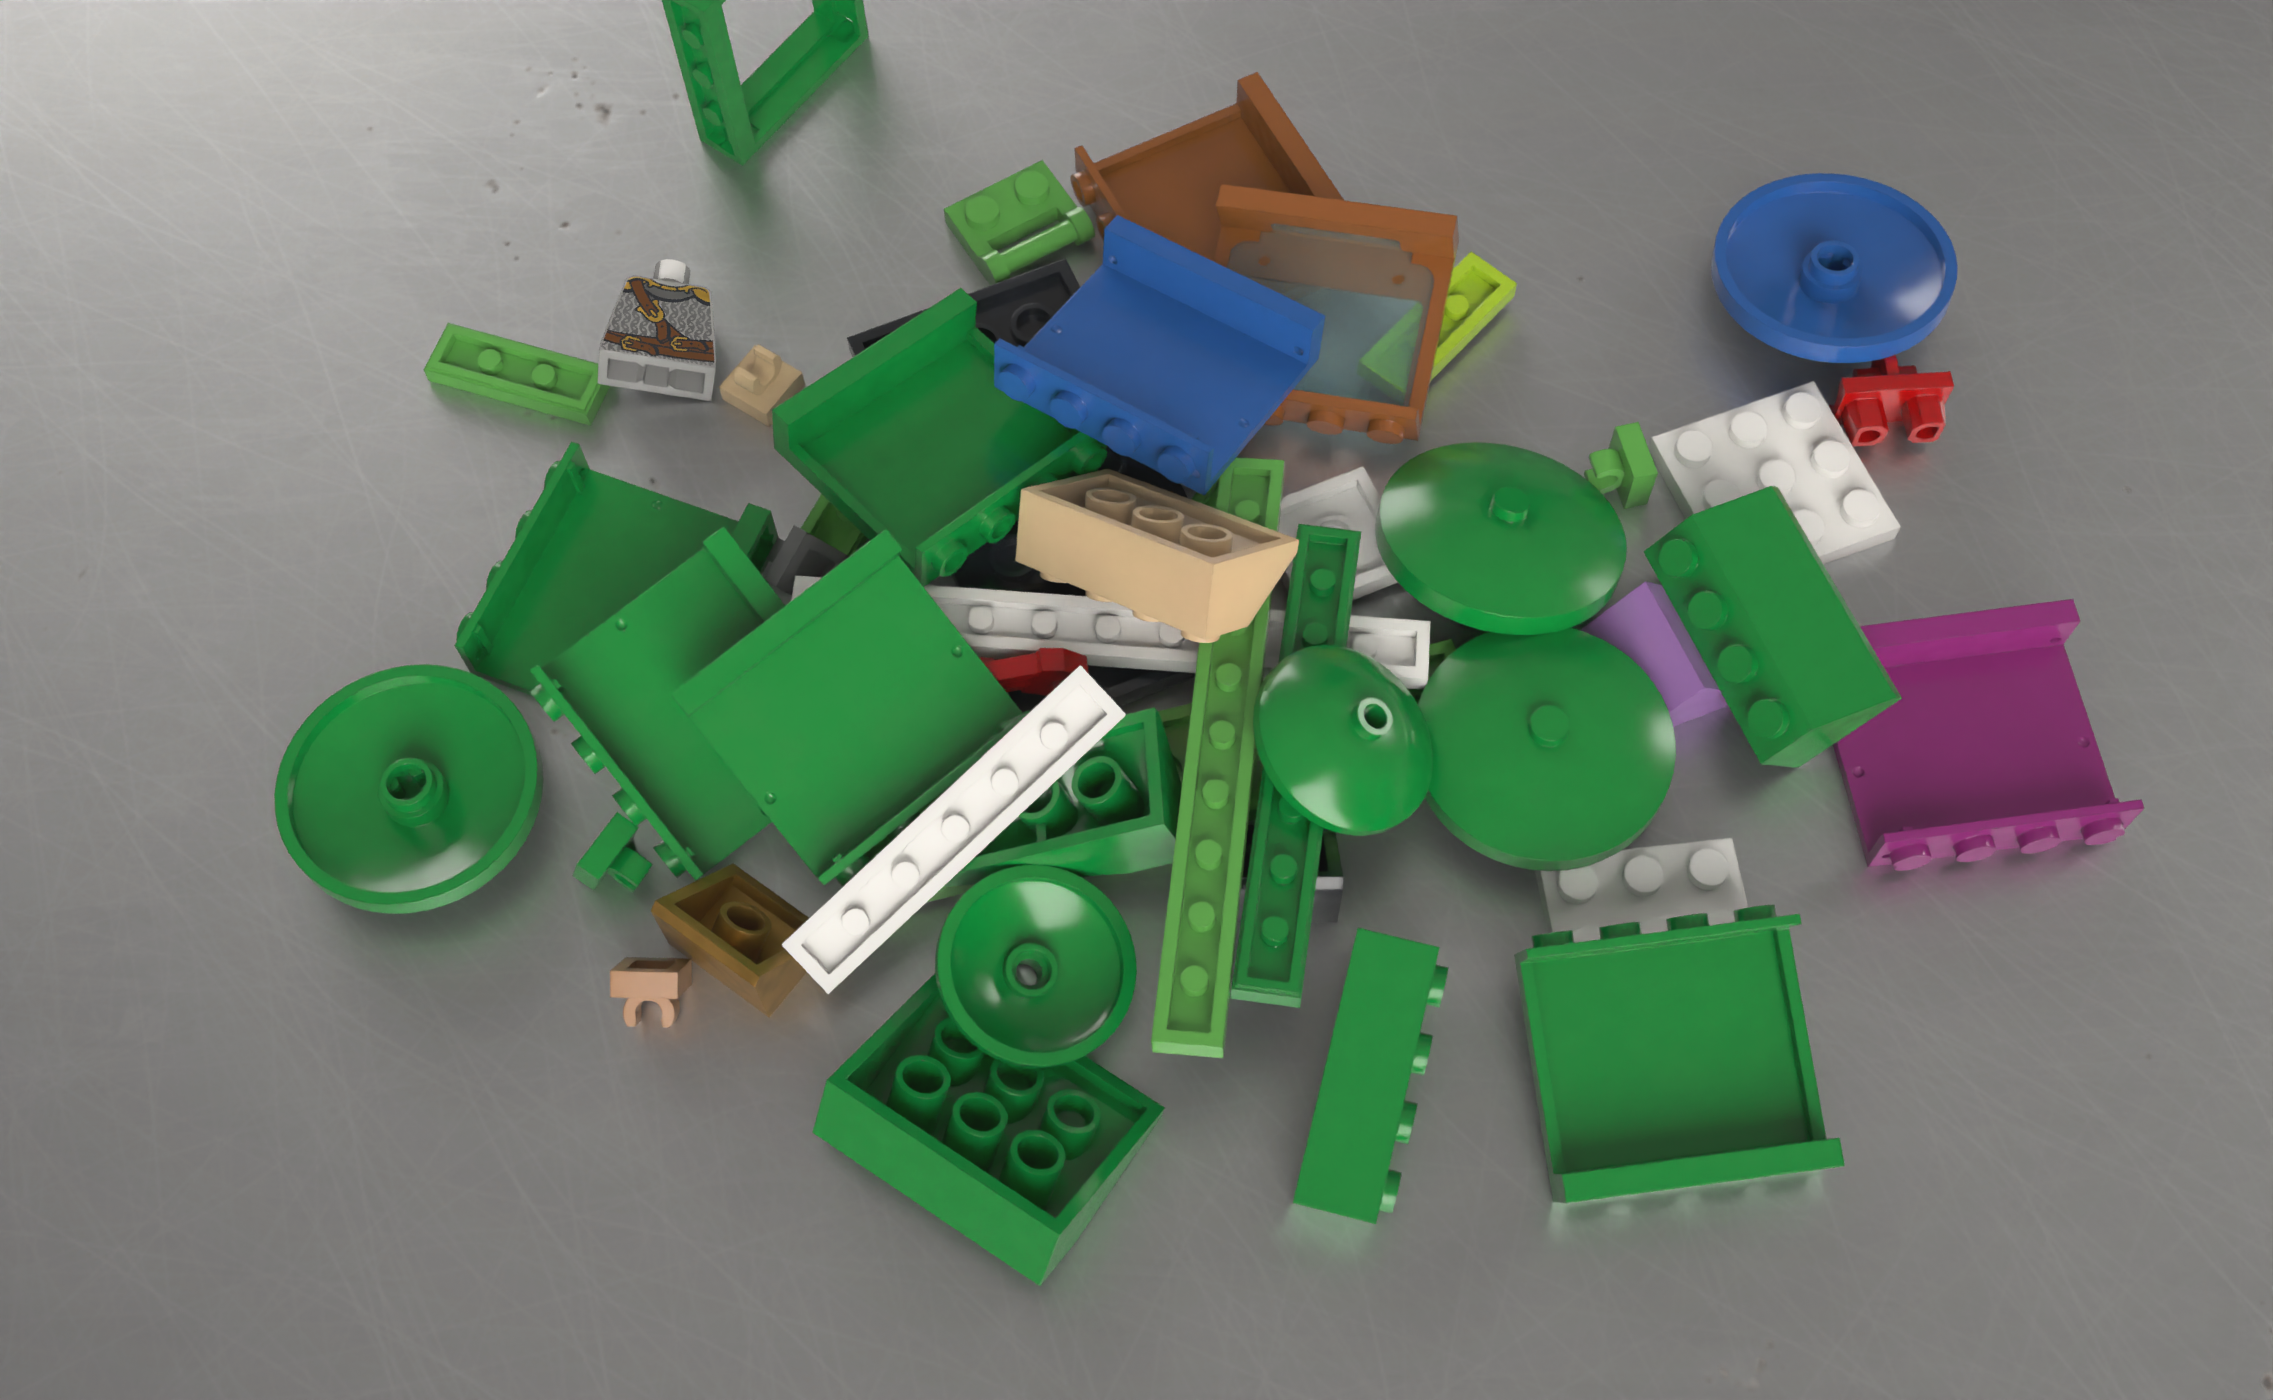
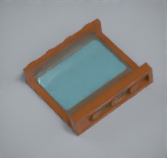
[1214,184,1459,444]

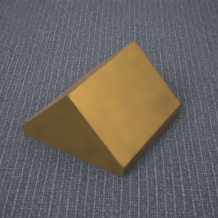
[651,863,809,1017]

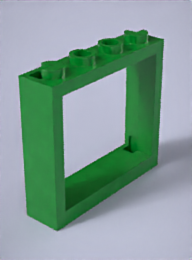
[662,0,869,166]

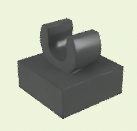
[764,525,849,596]

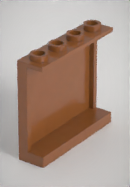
[1070,72,1344,302]

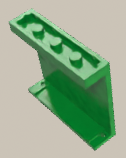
[454,441,779,696]
[530,526,785,881]
[671,529,1030,887]

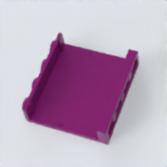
[1833,599,2145,871]

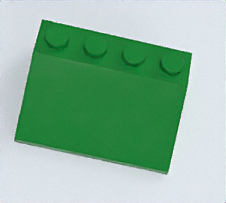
[812,974,1165,1286]

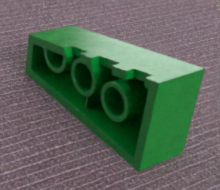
[1293,928,1448,1224]

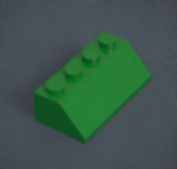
[1643,486,1902,768]

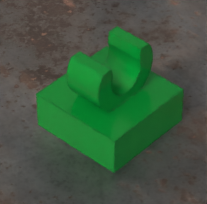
[573,812,653,892]

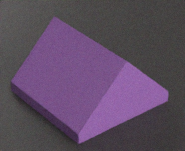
[1580,581,1728,727]

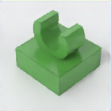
[1584,422,1658,509]

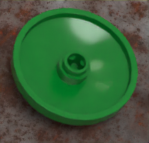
[1375,442,1627,635]
[1418,628,1676,871]
[274,664,544,914]

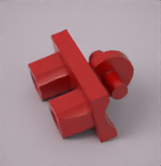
[1829,355,1954,447]

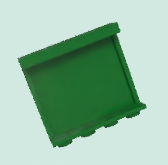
[772,288,1107,587]
[1514,905,1845,1203]

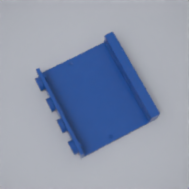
[994,215,1325,495]

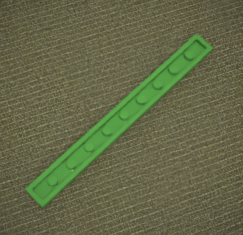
[1151,457,1285,1058]

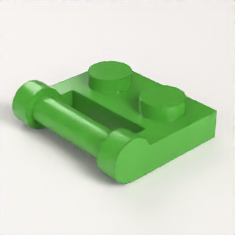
[944,160,1095,286]

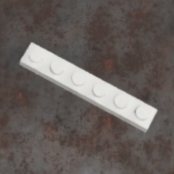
[781,665,1126,994]

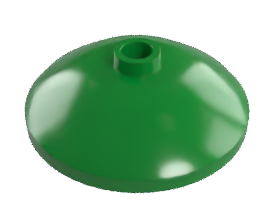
[1253,645,1433,836]
[935,865,1137,1068]

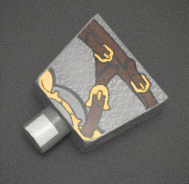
[598,259,716,401]

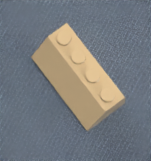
[1015,469,1299,643]

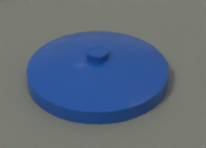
[1711,173,1958,363]

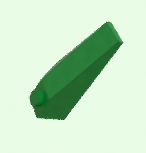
[943,707,1182,887]

